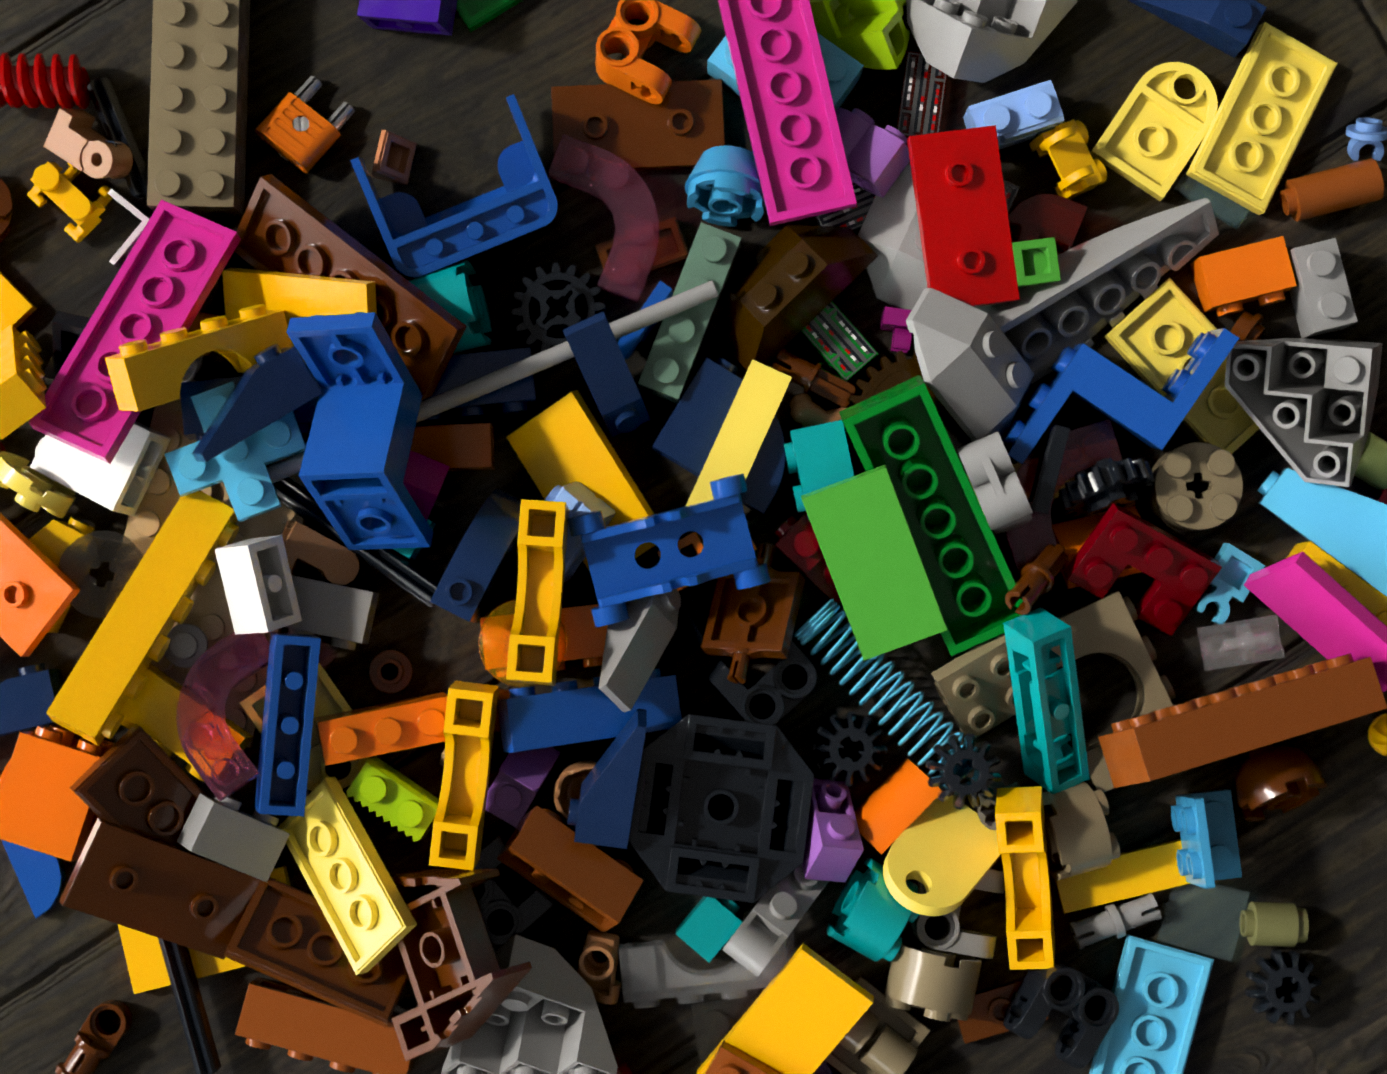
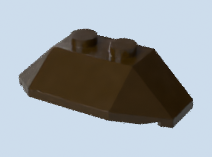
[725,225,878,370]

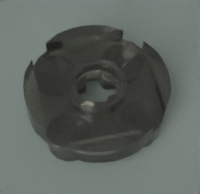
[58,530,143,618]

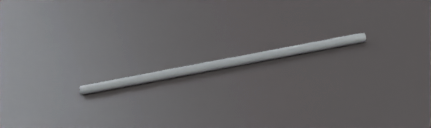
[267,280,719,483]

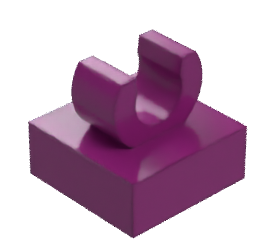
[880,306,913,354]

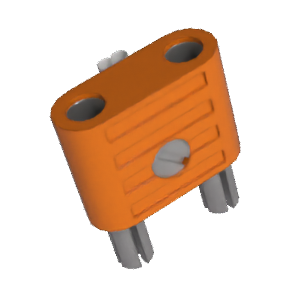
[255,76,355,173]

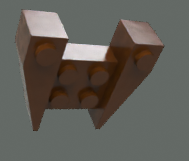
[390,869,532,1061]

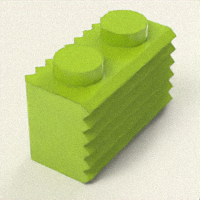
[346,756,439,842]

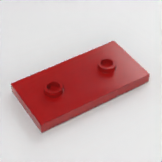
[907,125,1020,307]

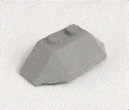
[858,161,927,310]
[906,288,1034,442]

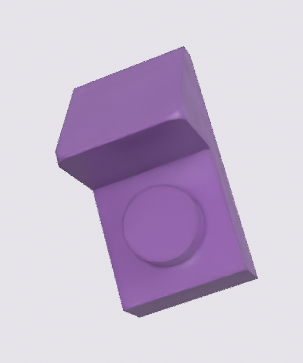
[485,747,561,828]

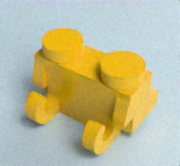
[1029,119,1107,205]
[27,161,112,243]

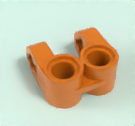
[595,0,702,104]

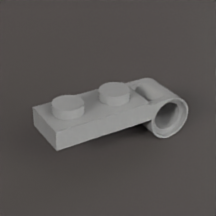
[722,864,829,977]

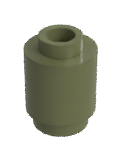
[1239,901,1309,947]

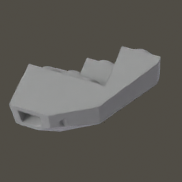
[906,0,1077,83]
[1224,338,1383,487]
[441,934,618,1074]

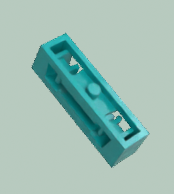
[1003,607,1090,794]

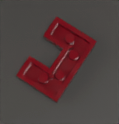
[1063,502,1222,636]

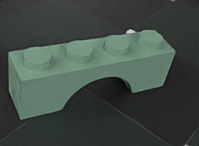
[638,222,742,404]

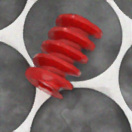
[0,53,90,109]

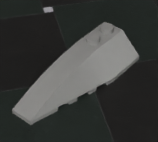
[975,198,1219,384]

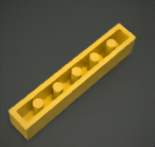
[46,491,239,746]

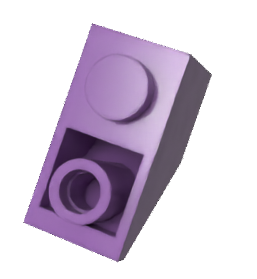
[802,778,864,883]

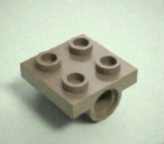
[931,633,1016,738]
[825,974,930,1074]

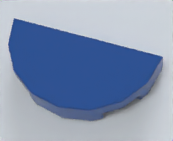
[618,281,673,359]
[1,840,66,918]

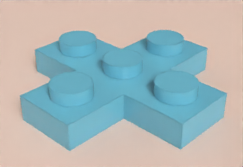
[164,381,306,522]

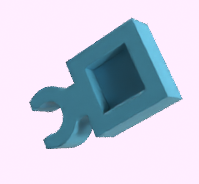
[1193,543,1265,625]

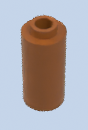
[1280,158,1384,222]

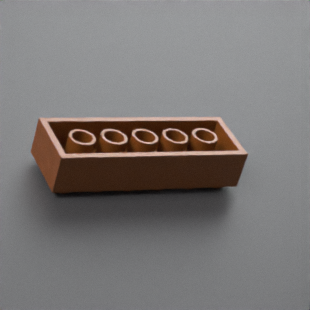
[1098,653,1387,788]

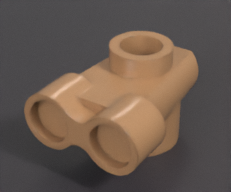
[576,930,621,1005]

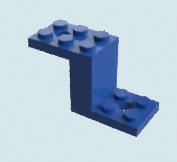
[286,312,433,550]
[1002,328,1239,464]

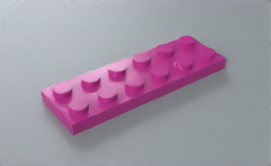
[718,0,857,226]
[28,200,241,464]

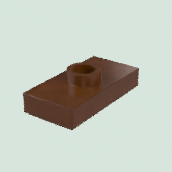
[957,978,1049,1044]

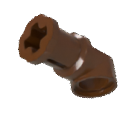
[54,1000,132,1074]

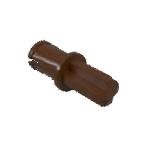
[772,348,857,408]
[1005,544,1068,615]

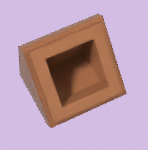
[371,130,417,185]

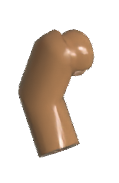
[790,393,848,428]

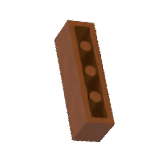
[235,977,414,1074]

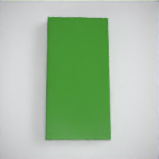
[801,464,947,661]

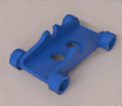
[567,473,771,627]

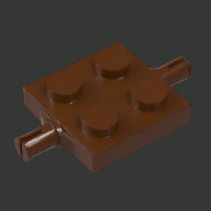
[701,543,805,684]

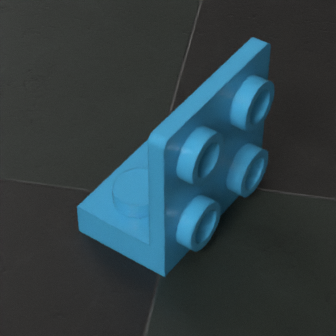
[1171,789,1242,889]

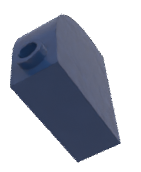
[652,357,785,517]
[430,488,521,623]

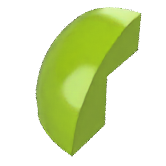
[809,0,910,70]

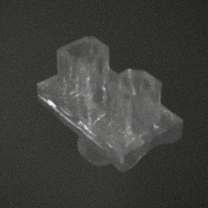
[1197,614,1285,671]

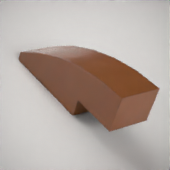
[410,423,495,472]

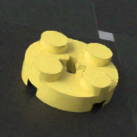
[0,451,76,518]

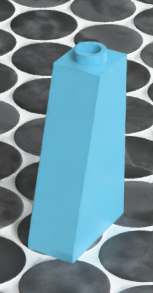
[1257,468,1387,597]

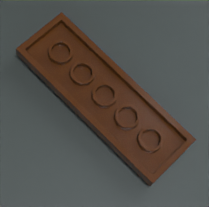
[234,174,467,400]

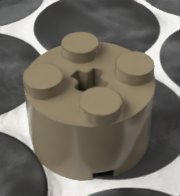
[1145,442,1243,532]
[1042,782,1120,881]
[884,941,982,1022]

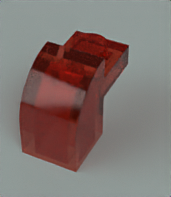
[1008,194,1087,253]

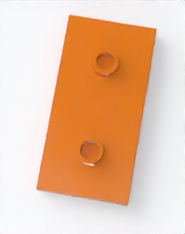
[0,512,81,657]

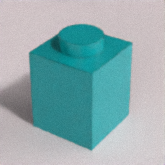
[676,896,743,963]

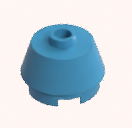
[684,145,765,227]

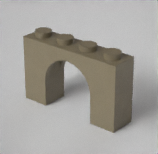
[1052,591,1176,792]

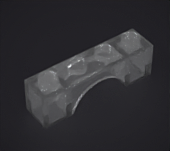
[619,930,796,1008]

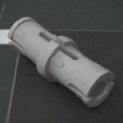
[1069,893,1162,949]

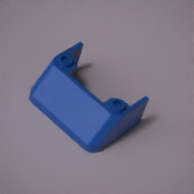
[350,94,558,277]

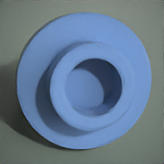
[1345,117,1387,161]

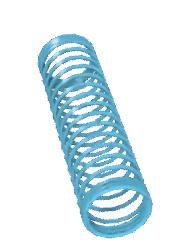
[794,599,977,789]

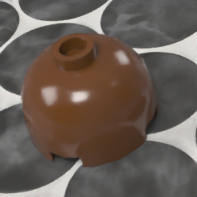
[1234,744,1327,822]

